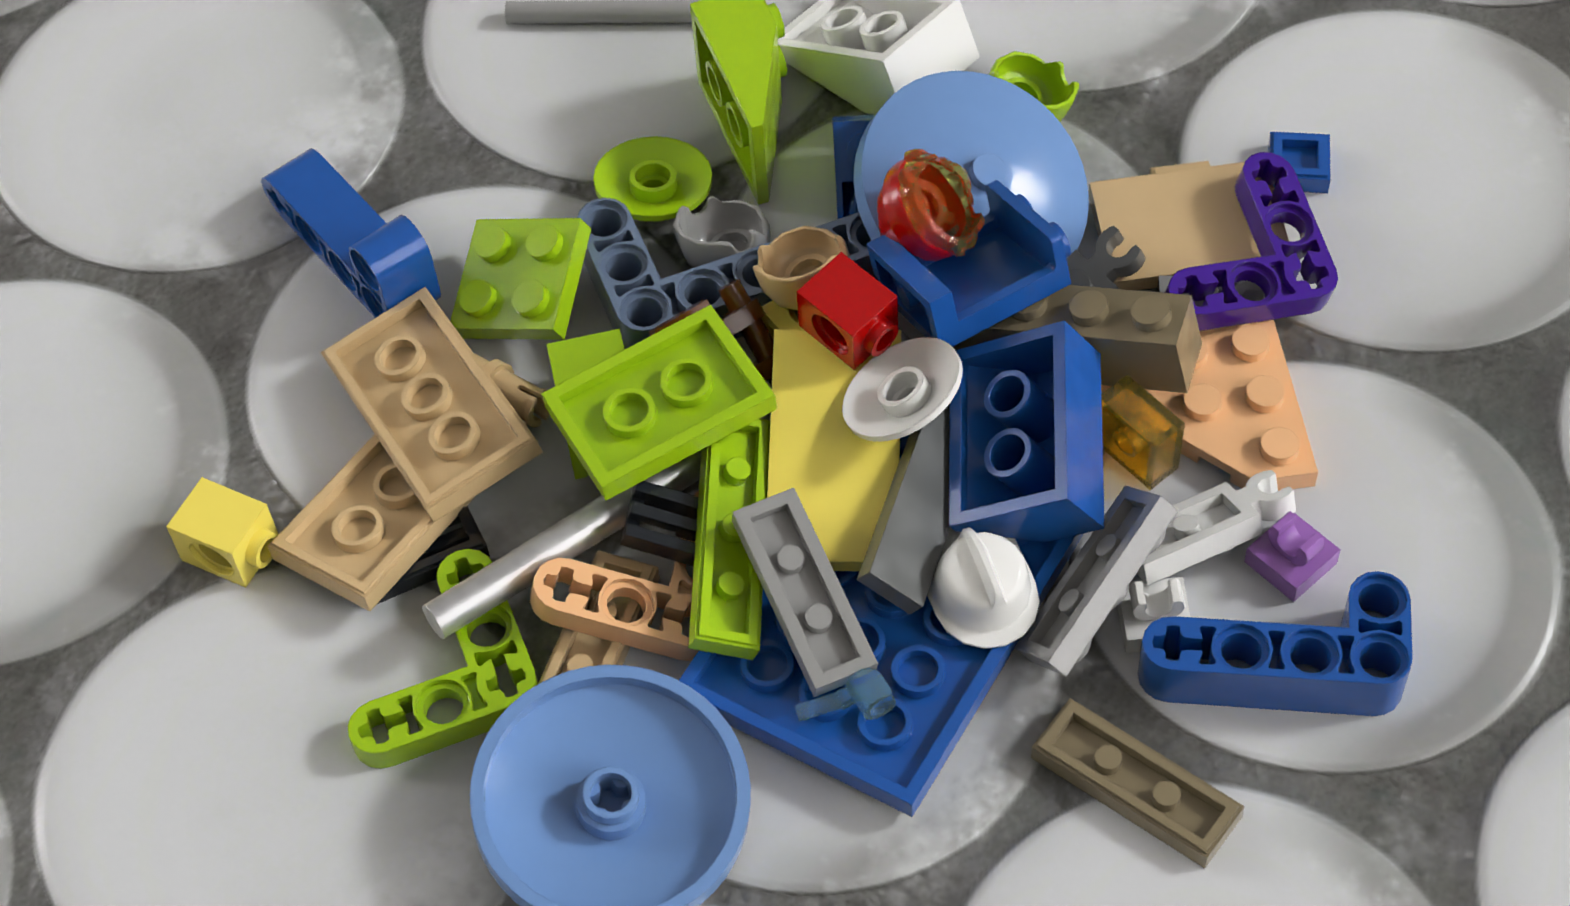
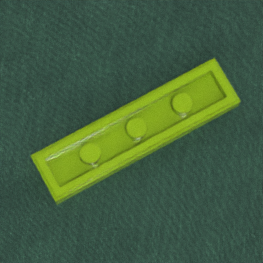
[688,418,770,660]

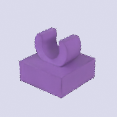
[1244,511,1341,602]

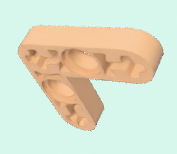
[530,491,699,661]

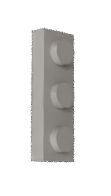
[1014,486,1178,676]
[732,487,878,697]

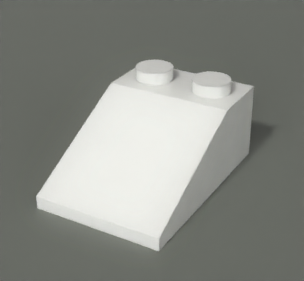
[778,0,980,115]

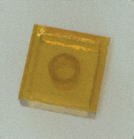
[1102,375,1185,491]

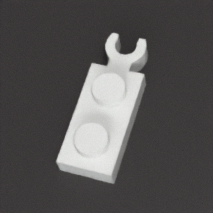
[1136,470,1296,586]

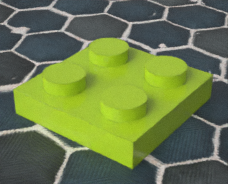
[450,218,591,340]

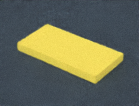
[767,329,901,571]

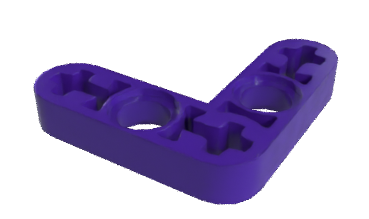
[1164,152,1338,331]

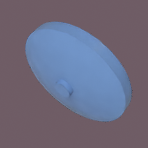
[854,71,1089,258]
[470,665,751,906]

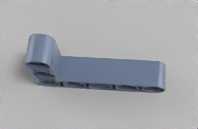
[577,198,875,349]

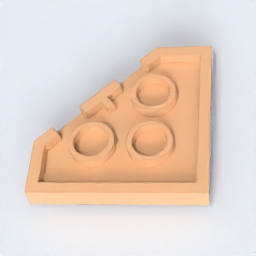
[1101,319,1318,491]

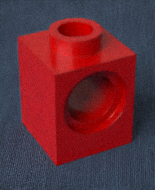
[796,252,898,370]

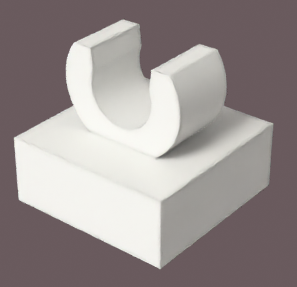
[1117,577,1191,653]

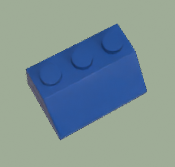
[949,320,1105,542]

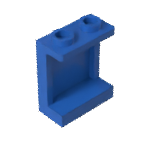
[866,180,1071,347]

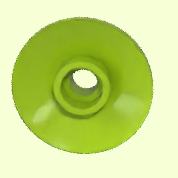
[594,136,712,221]

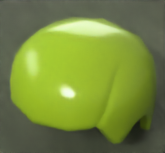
[988,51,1079,122]

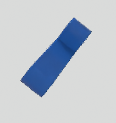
[261,148,441,318]
[1137,571,1413,716]

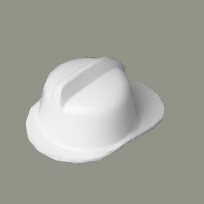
[927,527,1039,649]

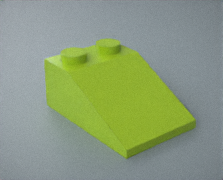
[690,0,788,205]

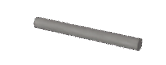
[505,0,700,24]

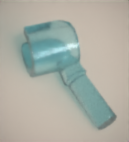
[795,668,896,722]

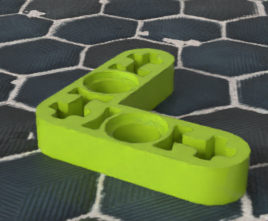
[348,549,538,769]

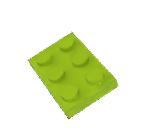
[541,305,777,501]

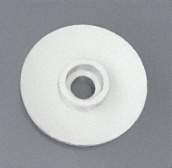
[842,337,963,442]

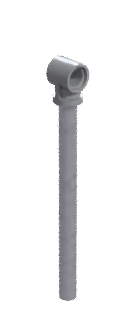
[422,327,910,639]

